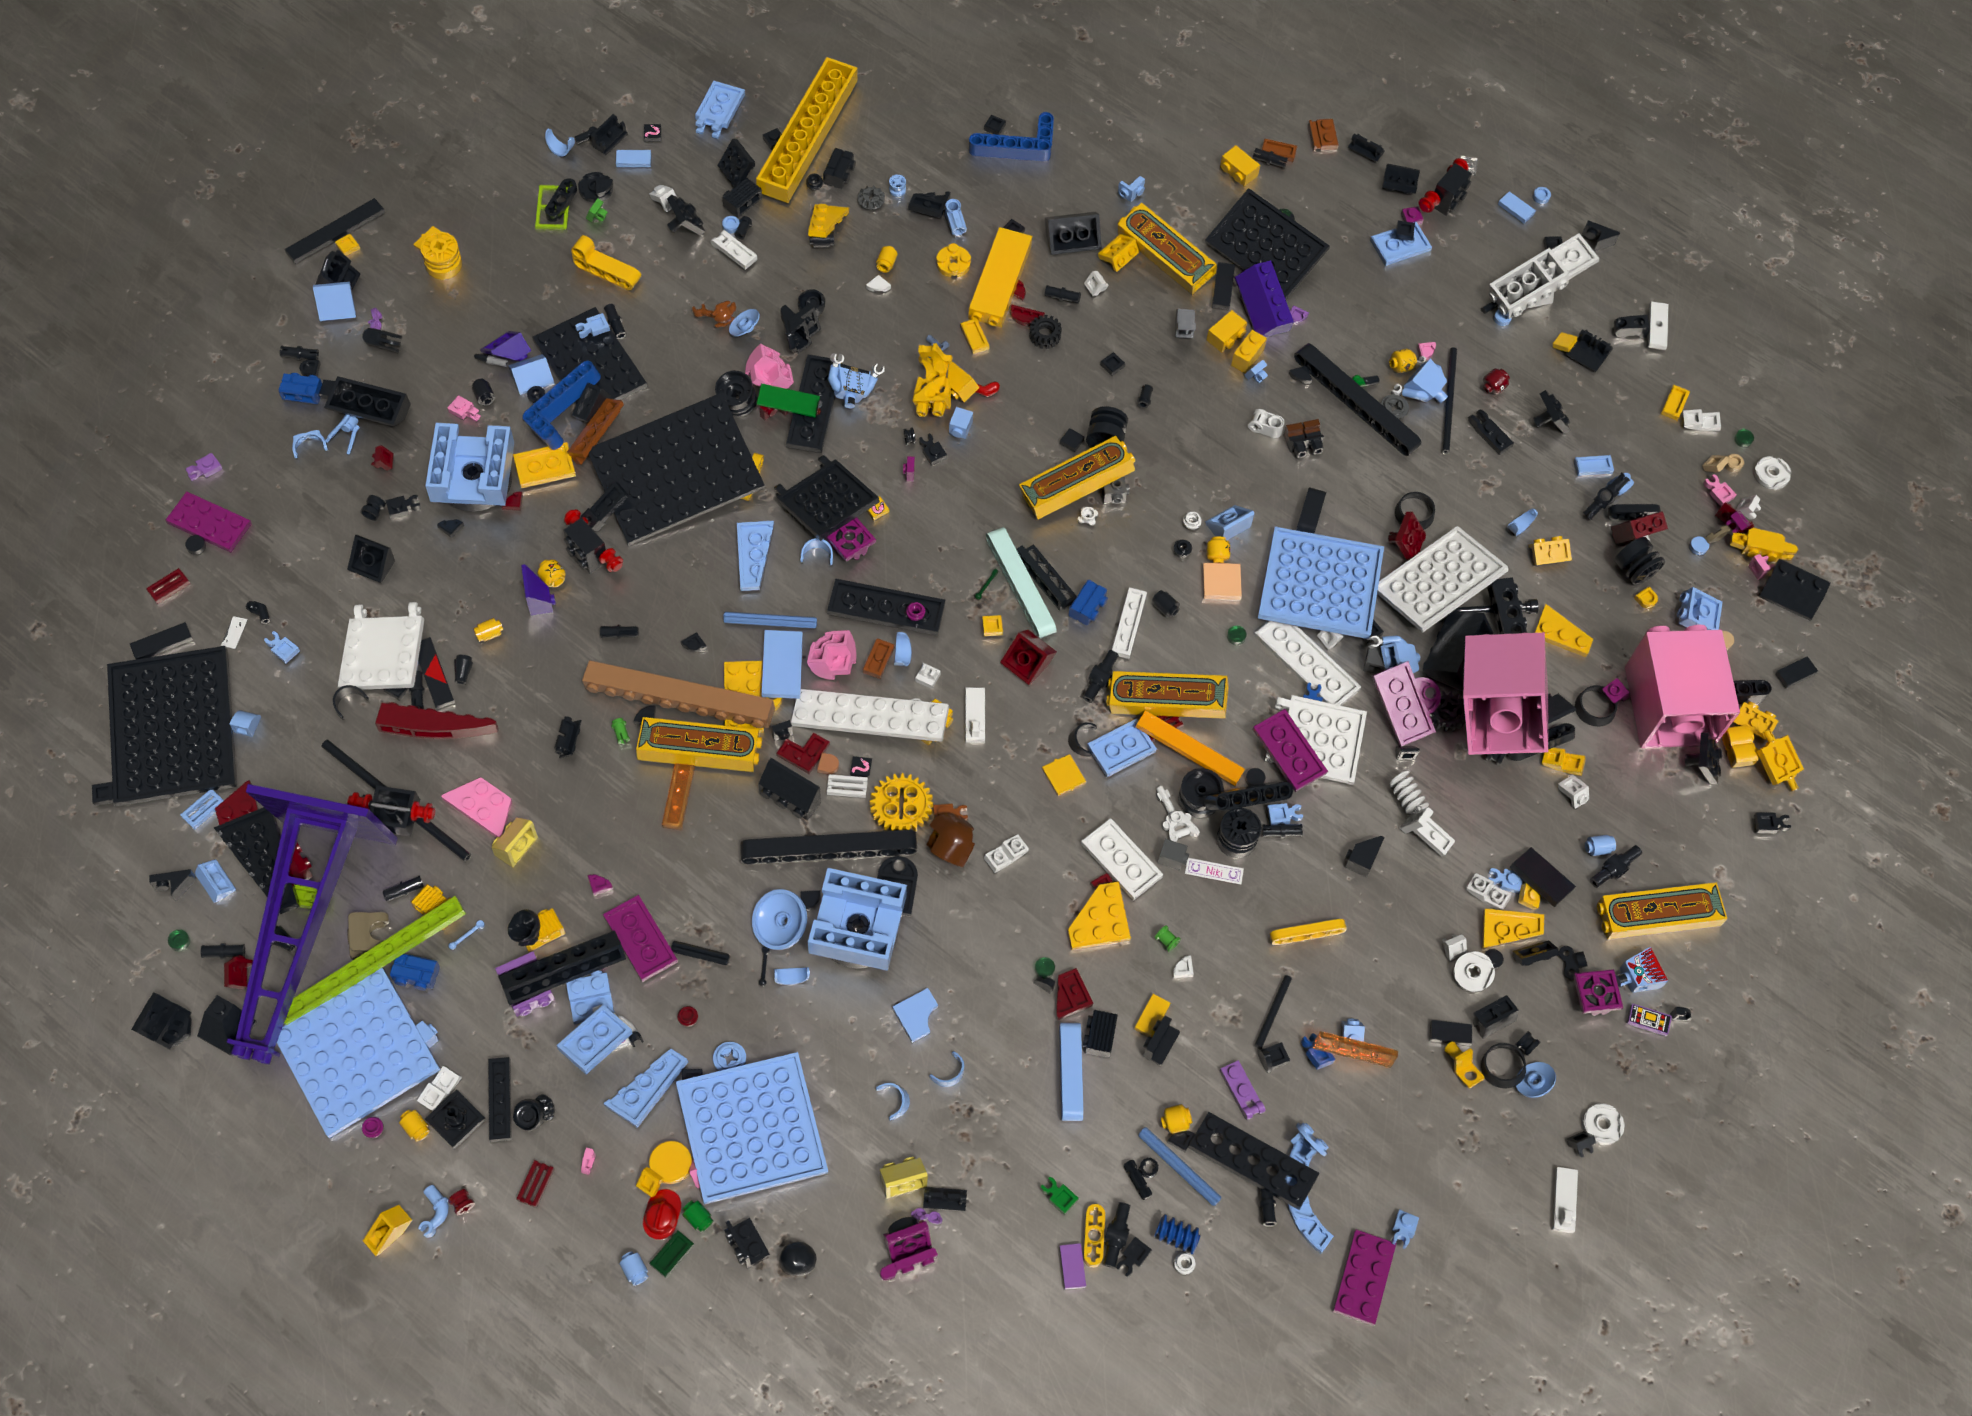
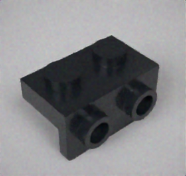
[1382,164,1420,194]
[1143,1015,1180,1066]

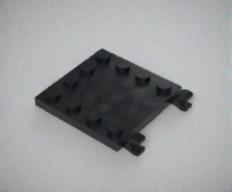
[774,455,880,541]

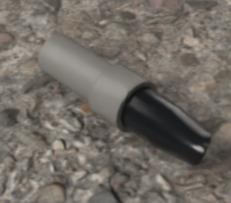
[474,354,508,367]

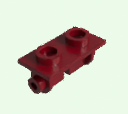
[1715,502,1755,534]

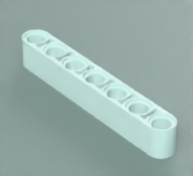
[986,527,1057,639]

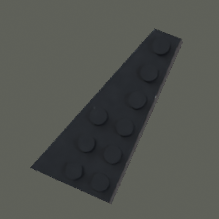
[214,807,300,914]

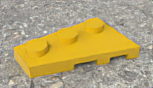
[808,204,849,238]
[1534,604,1593,657]
[1482,909,1544,949]

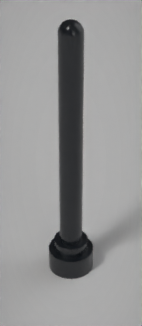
[1455,599,1539,614]

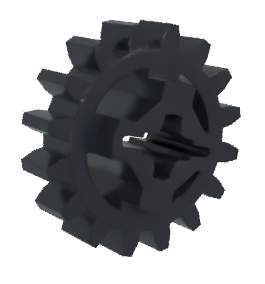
[1429,691,1466,732]

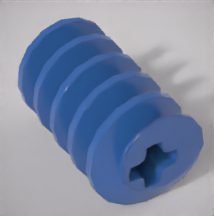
[1154,1214,1201,1255]

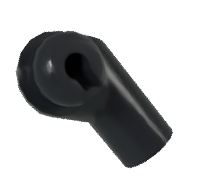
[575,126,597,144]
[246,601,270,624]

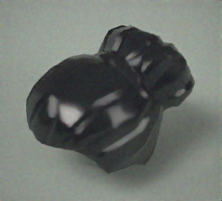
[508,909,541,947]
[513,1094,555,1131]

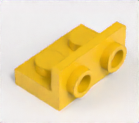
[1098,234,1139,272]
[1528,536,1572,566]
[1733,701,1779,741]

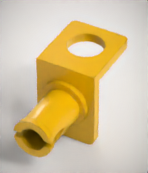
[1444,1042,1485,1088]

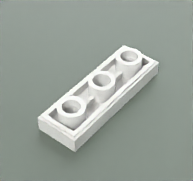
[1648,301,1668,350]

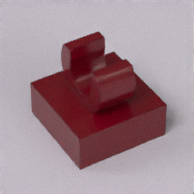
[371,445,394,471]

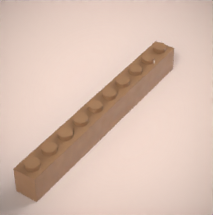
[582,660,775,728]

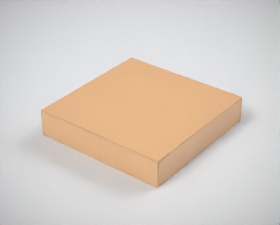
[1203,563,1242,600]

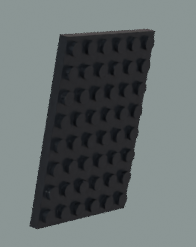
[589,392,765,546]
[107,646,237,807]

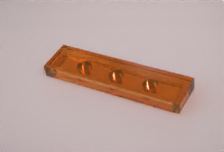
[662,763,695,830]
[1313,1031,1398,1068]

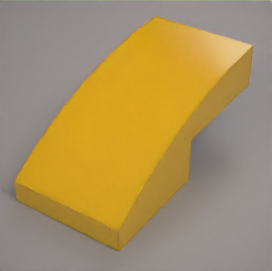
[1542,748,1586,776]

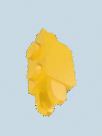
[1730,528,1798,562]

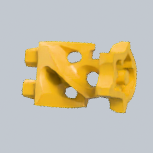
[912,343,952,417]

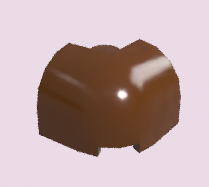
[926,813,975,867]

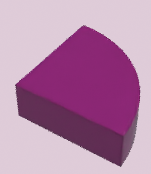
[588,874,613,895]

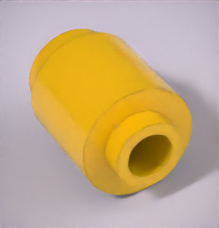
[876,246,898,273]
[473,618,503,642]
[399,1110,430,1142]

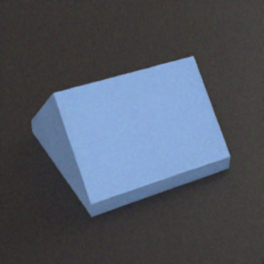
[508,354,554,395]
[1205,505,1254,540]

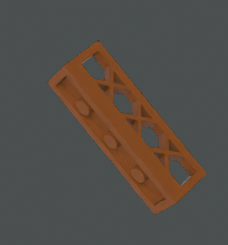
[567,398,624,465]

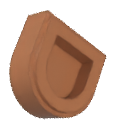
[817,753,839,775]

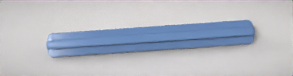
[723,612,817,628]
[1139,1127,1221,1206]

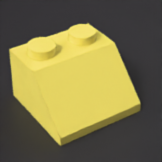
[491,818,538,868]
[880,1157,928,1199]

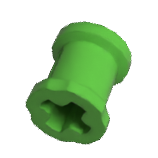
[1154,925,1181,952]

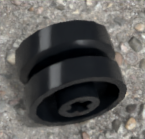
[1178,768,1224,818]

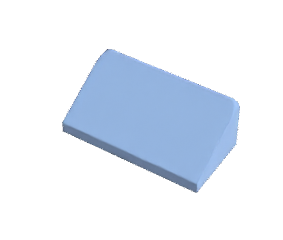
[195,859,236,903]

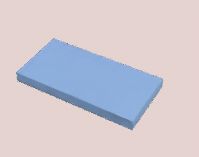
[762,630,803,699]

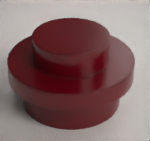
[677,1006,698,1027]

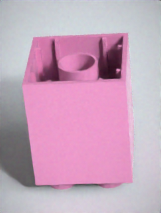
[1625,624,1740,748]
[1463,632,1548,755]

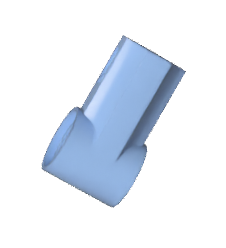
[944,199,967,236]

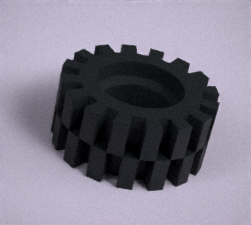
[1029,315,1062,349]

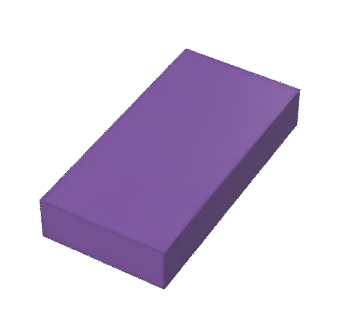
[1059,1243,1086,1290]

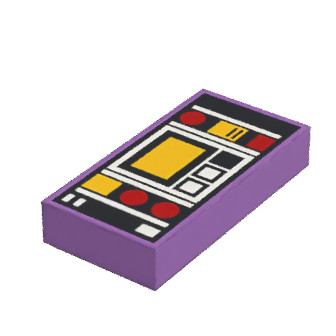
[1627,1004,1672,1036]

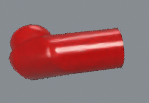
[975,381,1000,397]

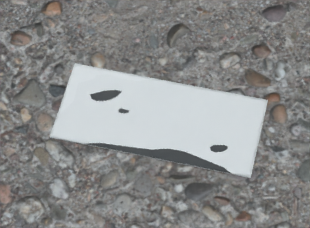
[221,616,248,649]

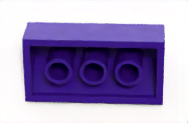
[1235,260,1294,337]

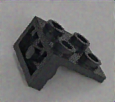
[724,1218,770,1269]

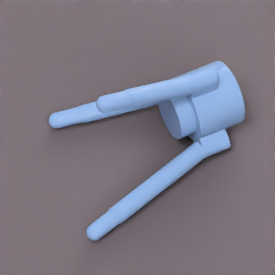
[325,414,360,455]

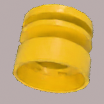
[420,232,462,280]

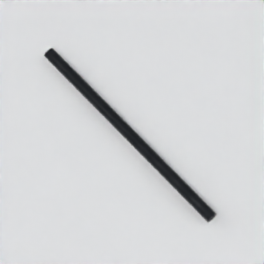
[321,739,471,862]

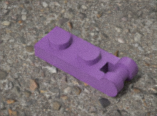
[1220,1060,1266,1120]

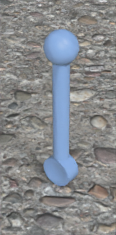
[448,920,485,950]

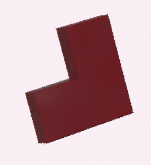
[776,733,830,774]

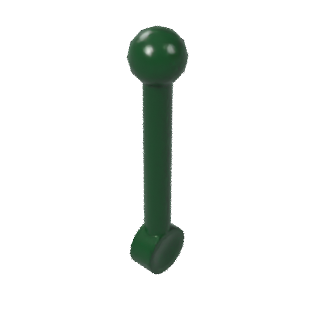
[975,569,999,600]

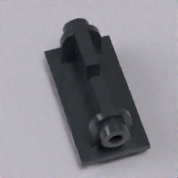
[1347,133,1385,163]
[554,716,582,759]
[923,1187,967,1211]

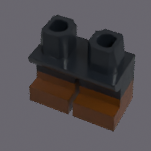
[1283,419,1324,458]

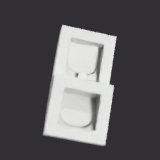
[1683,409,1721,431]
[417,1066,462,1111]

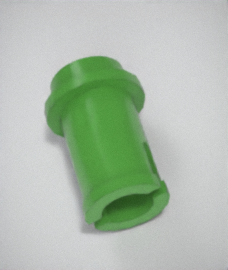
[611,718,630,744]

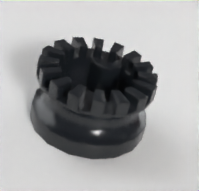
[903,427,916,445]
[1139,1157,1159,1179]

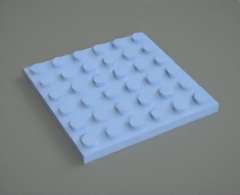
[1258,527,1384,639]
[277,968,441,1138]
[676,1052,828,1205]

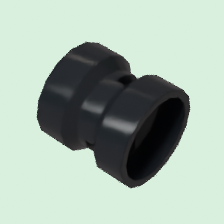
[360,495,386,521]

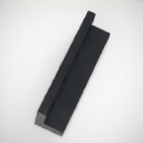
[1016,544,1077,611]

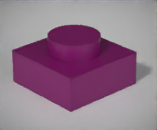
[1401,206,1424,225]
[903,456,915,482]

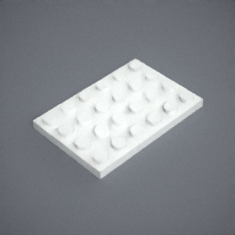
[1377,526,1508,633]

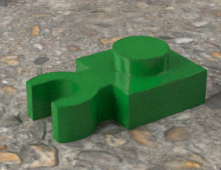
[1040,1177,1079,1215]

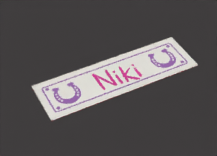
[1185,858,1244,885]

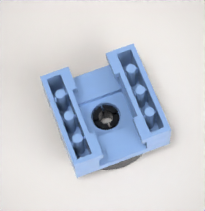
[425,423,514,512]
[808,868,907,971]

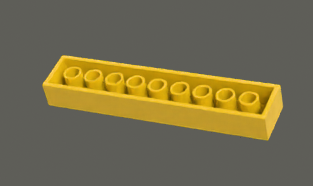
[756,57,858,203]

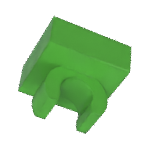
[586,198,608,222]

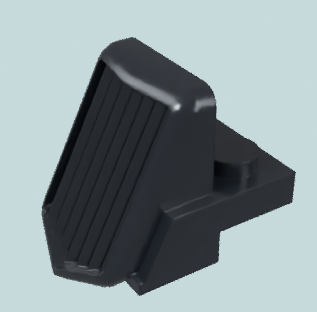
[315,250,361,290]
[780,303,821,354]
[131,992,192,1050]

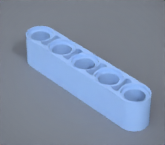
[1059,1023,1083,1121]

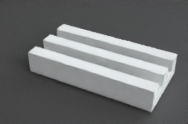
[827,774,868,798]

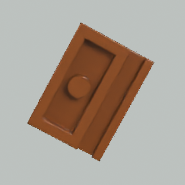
[1308,119,1338,151]

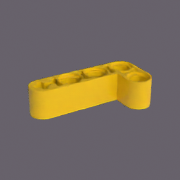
[571,235,641,290]

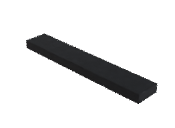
[285,198,385,264]

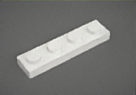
[1112,587,1147,659]

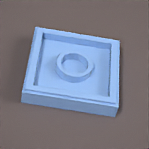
[313,282,356,321]

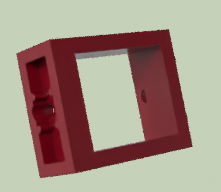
[1611,511,1668,544]

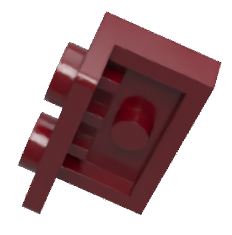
[290,842,313,885]

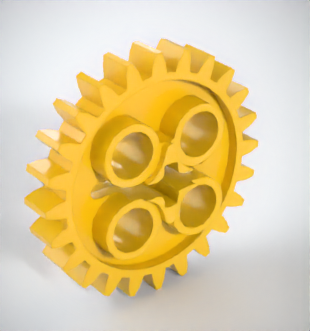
[870,773,933,832]

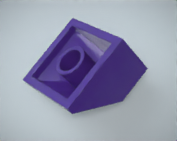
[480,331,531,361]
[521,564,556,616]

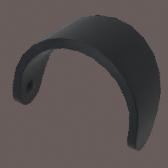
[333,685,369,720]
[1068,722,1097,757]

